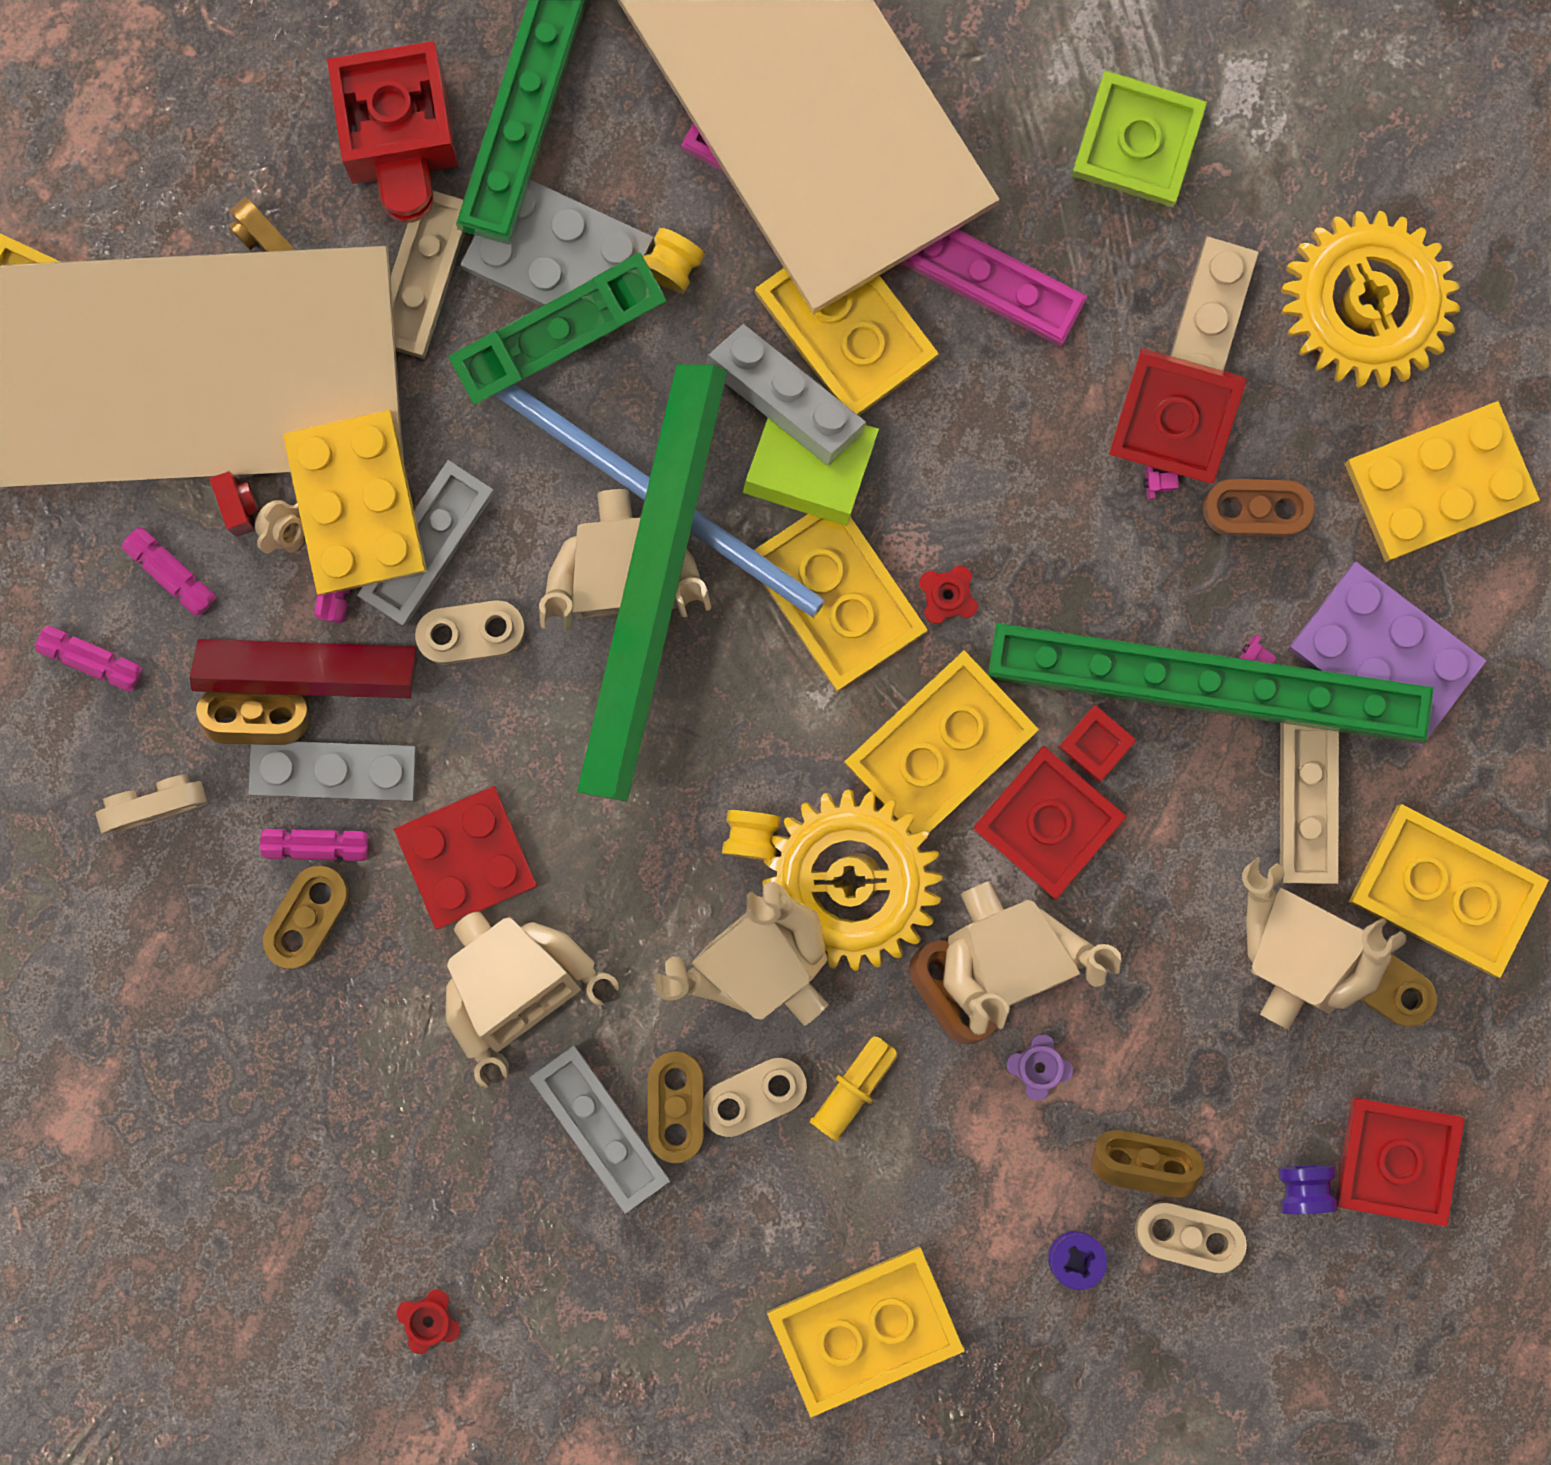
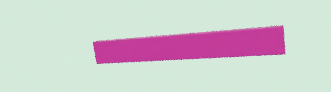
[681,123,1088,347]

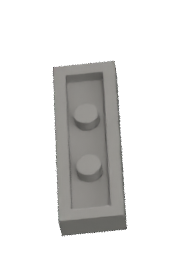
[706,324,866,466]
[357,460,495,628]
[248,742,418,802]
[529,1045,671,1214]

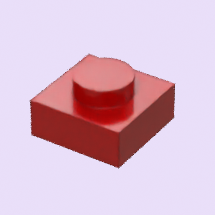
[209,471,260,537]
[1057,705,1136,783]

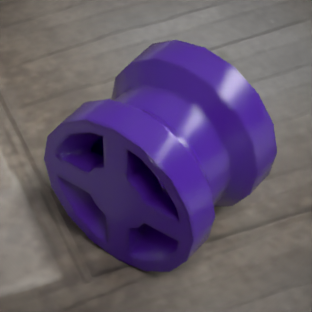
[1278,1165,1337,1214]
[1048,1230,1107,1290]

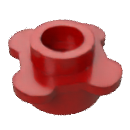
[919,565,978,624]
[396,1289,460,1354]

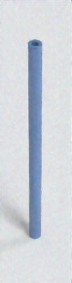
[494,384,825,618]

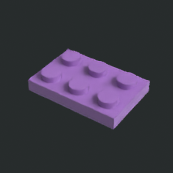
[1287,562,1486,748]

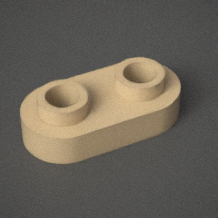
[415,600,526,665]
[95,774,208,835]
[703,1057,807,1137]
[1135,1201,1247,1273]

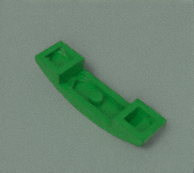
[448,252,667,405]

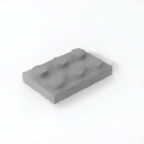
[461,180,654,337]

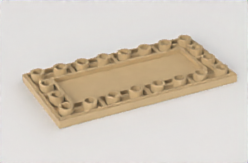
[617,0,1000,314]
[0,245,404,487]

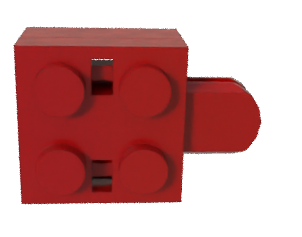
[327,41,459,223]

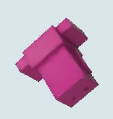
[1143,466,1179,501]
[1239,635,1277,664]

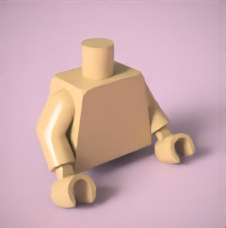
[539,489,711,630]
[1242,857,1406,1030]
[654,881,829,1026]
[943,881,1121,1034]
[446,912,619,1088]

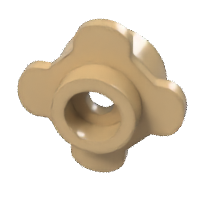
[255,500,304,554]

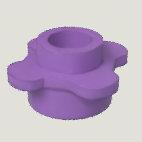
[1007,1034,1073,1101]

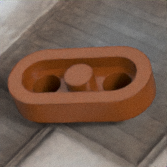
[1203,479,1315,537]
[909,940,997,1044]

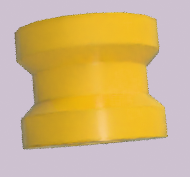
[643,228,706,294]
[722,810,781,860]

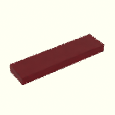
[189,639,417,699]

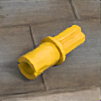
[809,1036,898,1142]

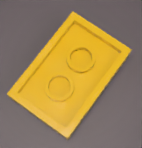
[755,268,939,416]
[1344,401,1540,563]
[283,410,427,596]
[754,514,928,693]
[844,650,1039,834]
[1349,804,1549,978]
[767,1246,964,1417]

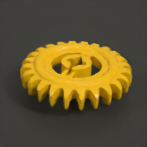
[1281,211,1460,388]
[762,789,943,971]

